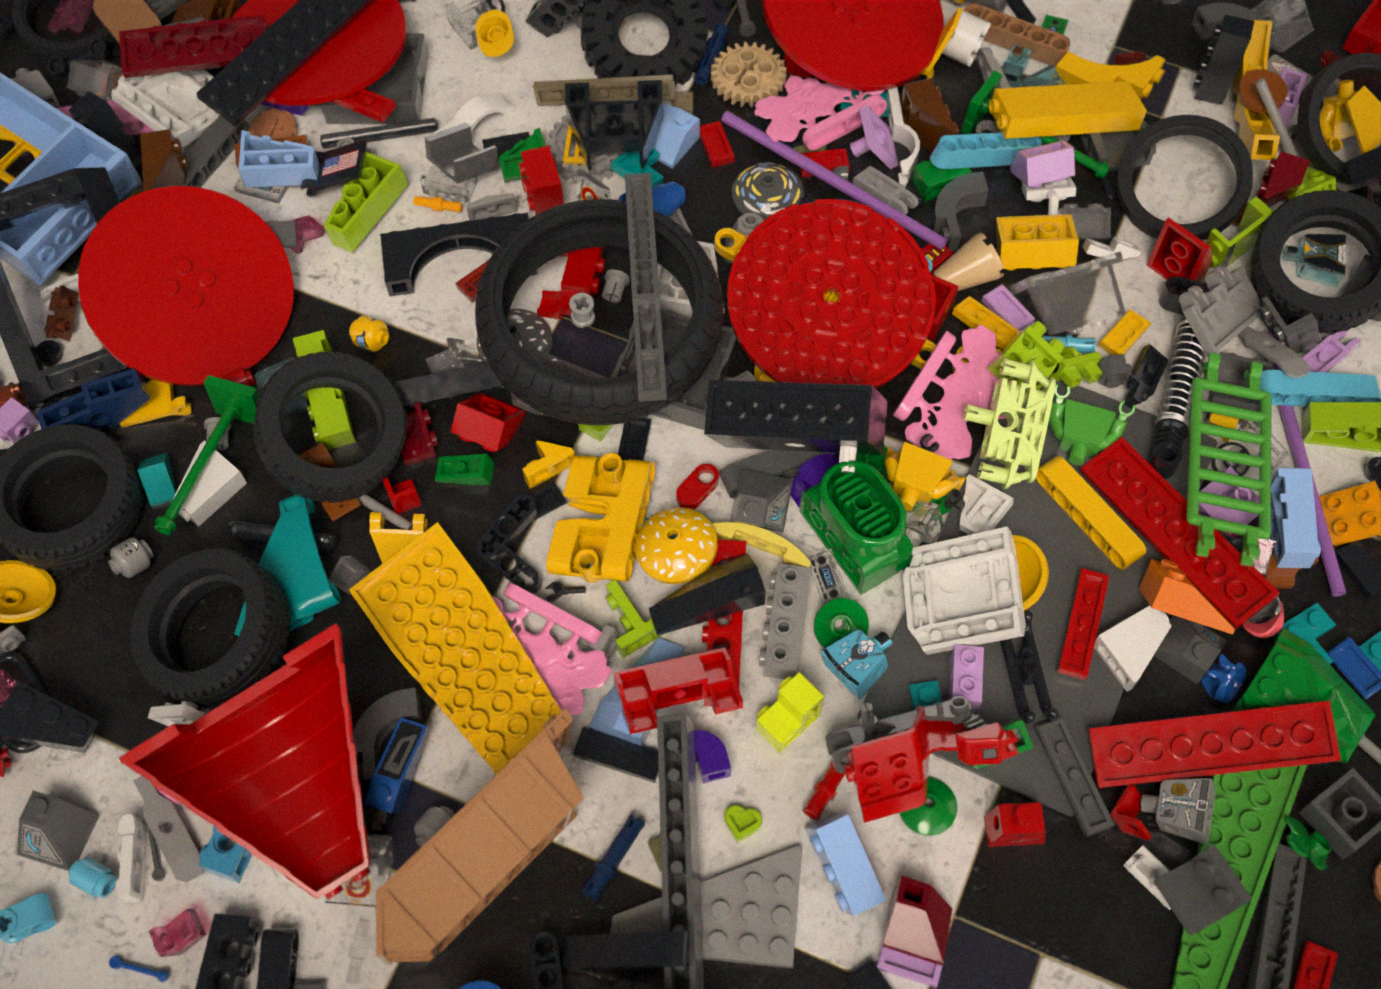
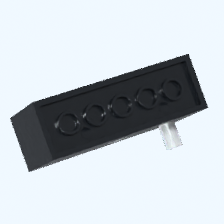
[704,380,887,473]

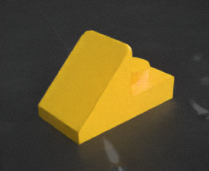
[522,441,575,489]

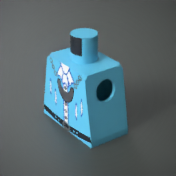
[820,630,892,700]

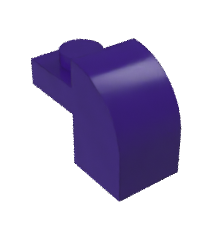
[790,453,839,508]
[694,730,731,783]

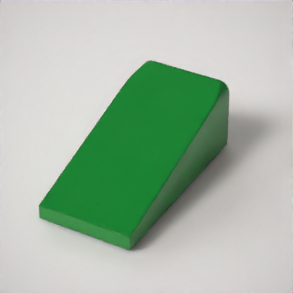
[435,454,494,486]

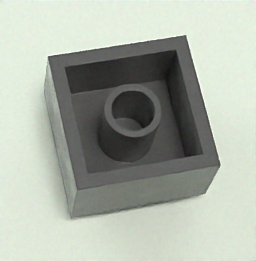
[1299,768,1381,860]

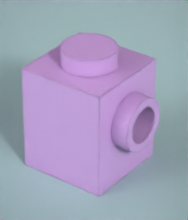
[0,397,40,443]

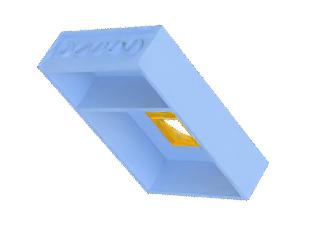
[0,73,142,286]

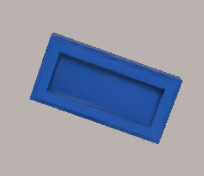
[1327,637,1381,700]

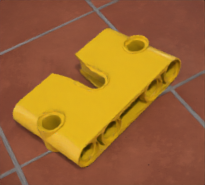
[546,453,655,583]

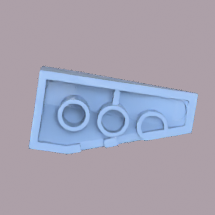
[652,104,700,168]
[589,637,684,746]

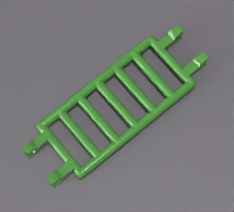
[1186,353,1272,567]

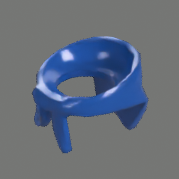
[1201,654,1247,703]

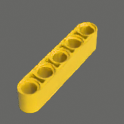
[1036,456,1147,570]

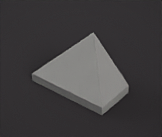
[466,193,517,221]

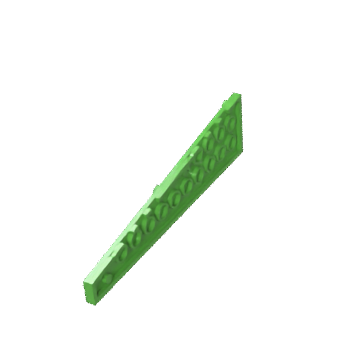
[1171,765,1307,989]

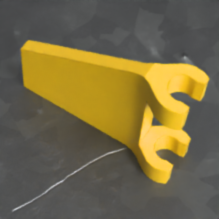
[916,8,963,79]
[1345,86,1381,154]
[120,380,192,428]
[369,512,428,564]

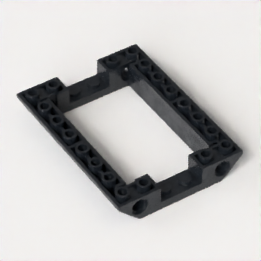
[0,167,130,410]

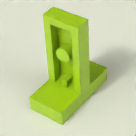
[605,580,666,659]

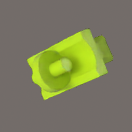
[1050,346,1103,388]

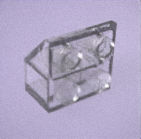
[1252,0,1314,53]

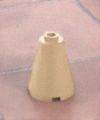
[932,232,1004,291]

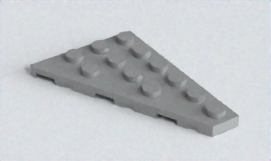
[610,846,802,968]

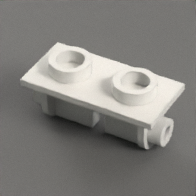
[1123,845,1171,910]

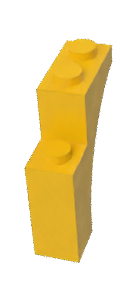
[1052,51,1166,100]

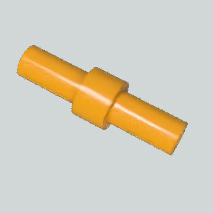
[413,196,463,213]

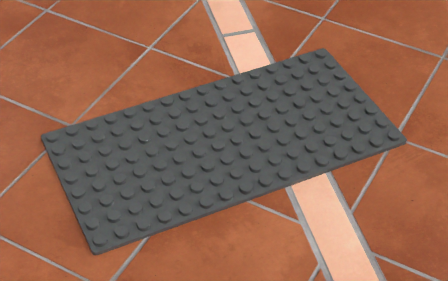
[857,375,1217,816]

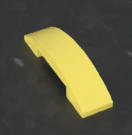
[712,522,811,567]

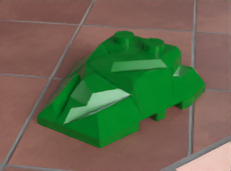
[1231,628,1376,764]

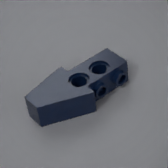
[36,368,151,429]

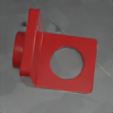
[1110,784,1152,841]

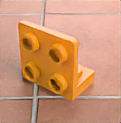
[1320,481,1381,546]

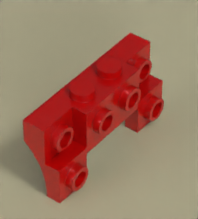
[537,247,606,320]
[614,647,743,735]

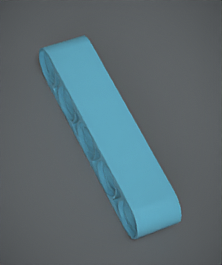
[930,133,1042,169]
[1260,370,1381,407]

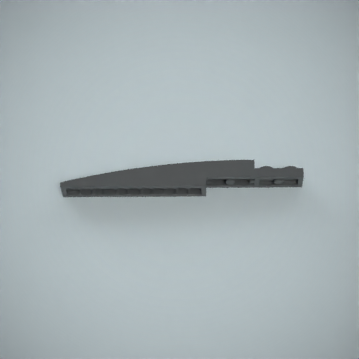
[625,173,667,402]
[1246,844,1307,989]

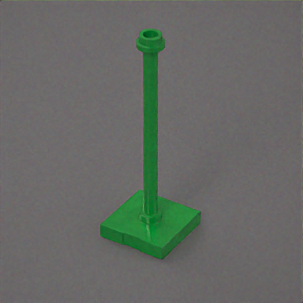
[961,70,1111,179]
[155,375,259,535]

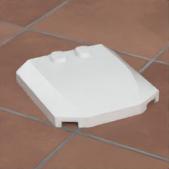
[112,69,219,147]
[903,527,1026,655]

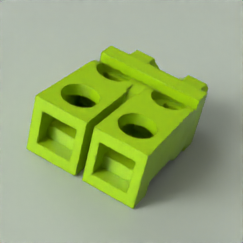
[987,321,1064,390]

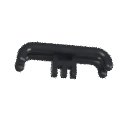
[1000,611,1058,724]

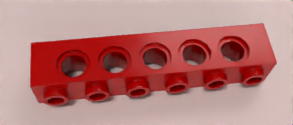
[701,540,746,706]

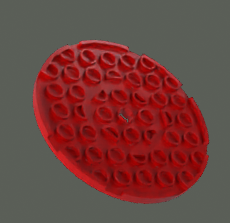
[727,199,936,389]

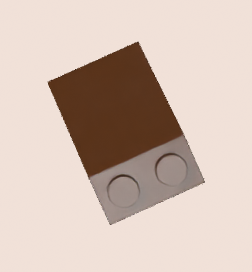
[140,129,189,191]

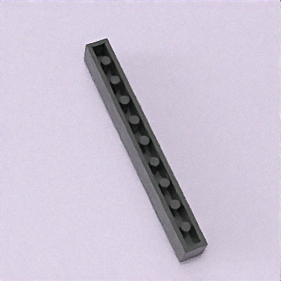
[657,714,704,989]

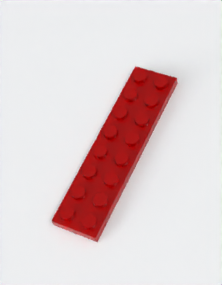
[1080,437,1280,630]
[1088,701,1341,788]

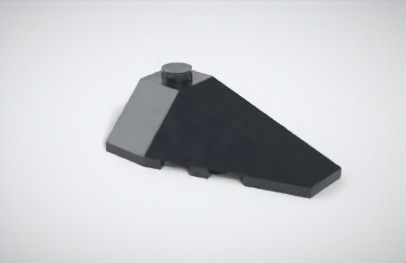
[649,553,766,636]

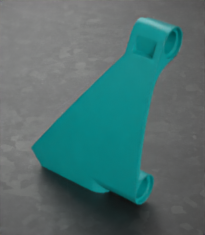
[234,494,341,636]

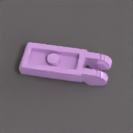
[1302,330,1361,373]

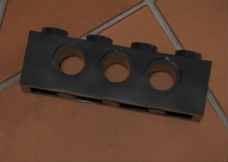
[525,0,586,38]
[195,913,260,989]

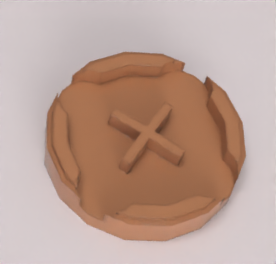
[249,109,298,139]

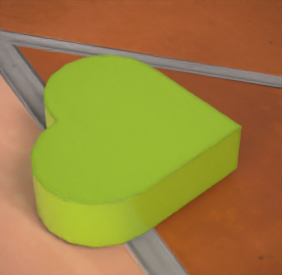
[724,805,762,843]

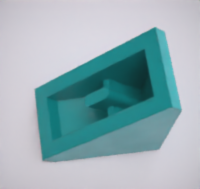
[137,453,177,507]

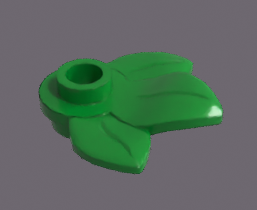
[1285,816,1332,870]

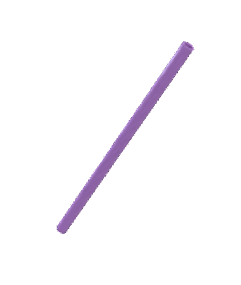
[722,111,948,250]
[1265,332,1346,597]

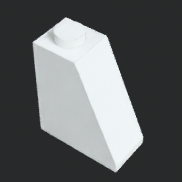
[173,440,247,527]
[1094,606,1171,692]

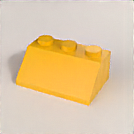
[996,214,1079,270]

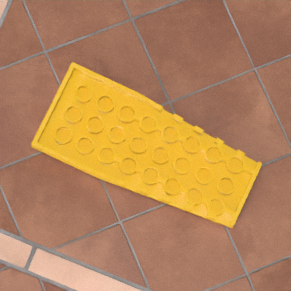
[349,522,562,775]

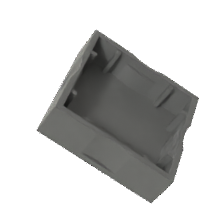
[321,33,428,124]
[611,308,738,430]

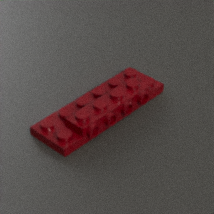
[119,15,266,78]

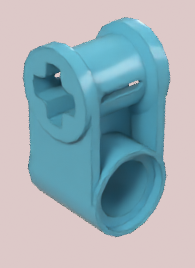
[0,893,57,944]

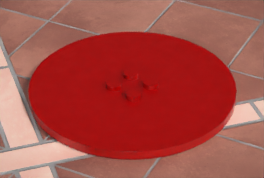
[224,0,407,106]
[762,0,944,91]
[78,186,294,386]

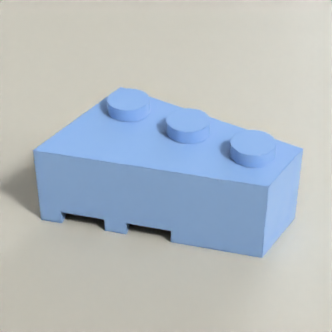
[239,130,320,188]
[1270,468,1321,568]
[804,813,886,916]

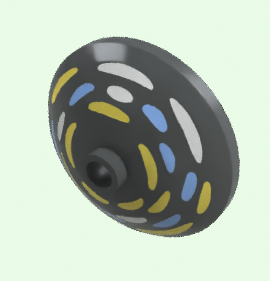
[732,163,804,220]

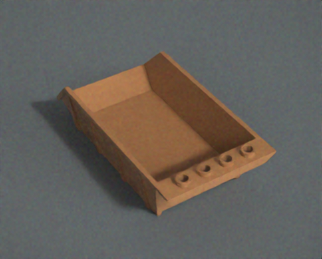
[376,708,584,965]

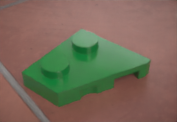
[498,128,545,183]

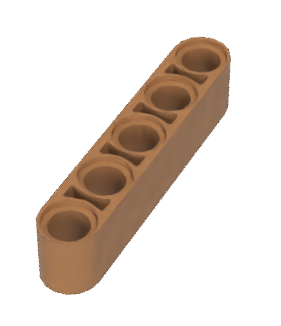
[964,3,1071,66]

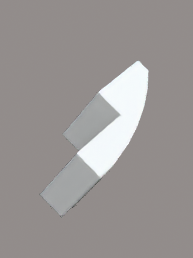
[1082,237,1141,259]

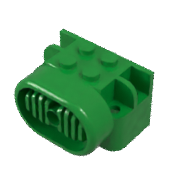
[800,460,913,595]

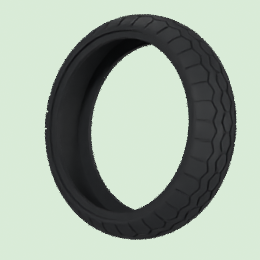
[475,199,723,425]

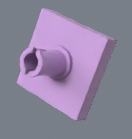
[850,104,899,169]
[1199,466,1259,537]

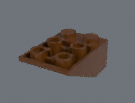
[171,0,242,24]
[901,78,959,152]

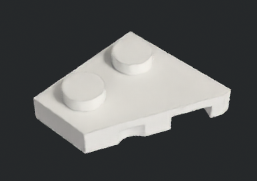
[960,474,1014,535]

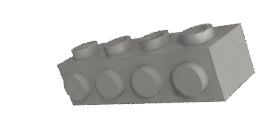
[759,563,811,680]

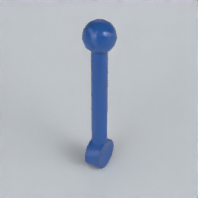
[109,956,169,982]

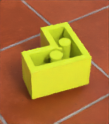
[756,672,824,753]

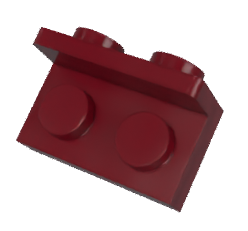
[401,401,438,465]

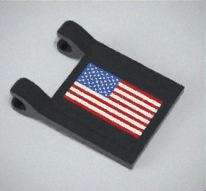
[300,139,367,197]

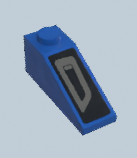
[364,718,429,813]

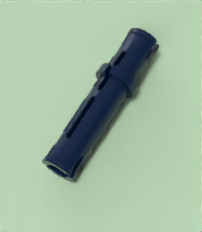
[694,23,729,85]
[580,814,645,901]

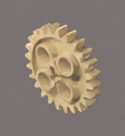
[711,42,786,107]

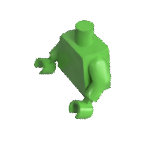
[1049,384,1135,465]

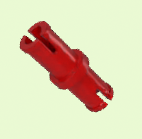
[803,761,845,821]

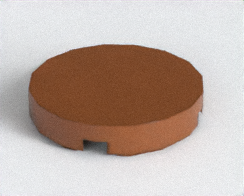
[1237,69,1288,113]

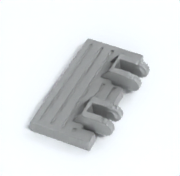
[1178,265,1263,356]

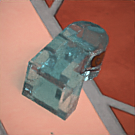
[1001,45,1032,88]

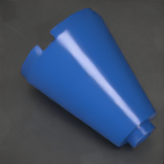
[618,182,686,217]

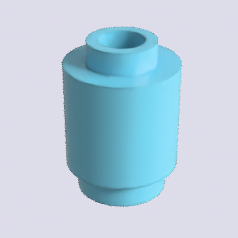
[69,857,117,898]

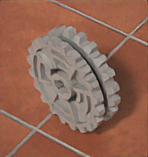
[548,115,625,185]

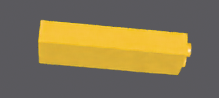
[989,81,1147,139]

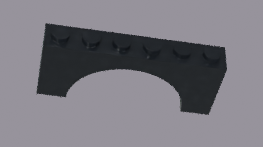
[380,212,537,297]

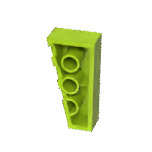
[324,151,408,253]
[293,330,356,450]
[1301,402,1381,452]

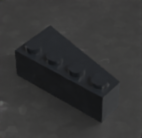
[1192,14,1254,105]

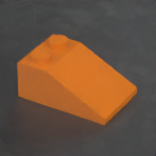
[1139,559,1235,635]

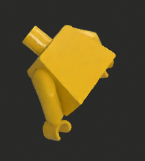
[1320,80,1358,152]
[885,442,966,511]

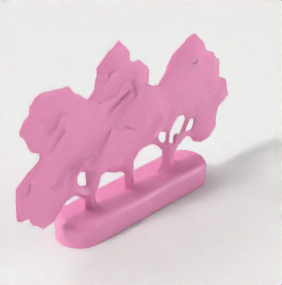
[755,76,887,150]
[893,325,1009,460]
[492,582,612,717]

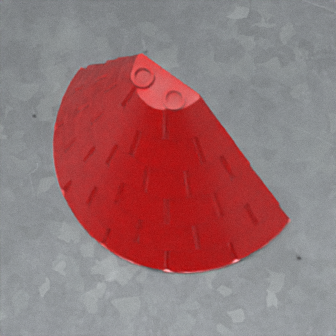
[119,624,371,900]

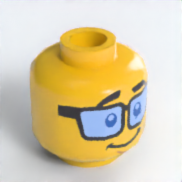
[349,315,389,352]

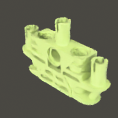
[962,358,1056,490]

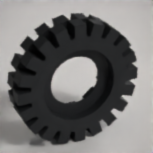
[581,0,708,90]

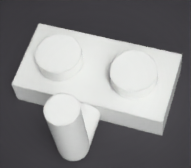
[1022,177,1076,215]
[147,701,213,727]

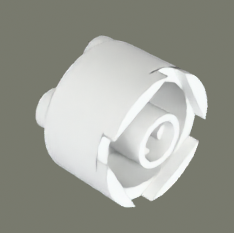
[941,11,991,67]

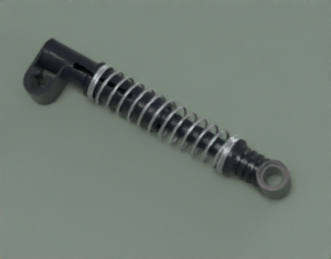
[1149,276,1209,479]

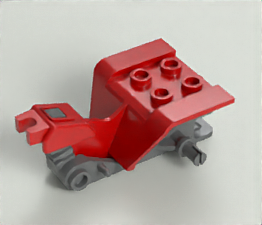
[825,696,1018,823]

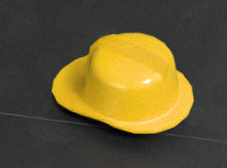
[475,10,514,57]

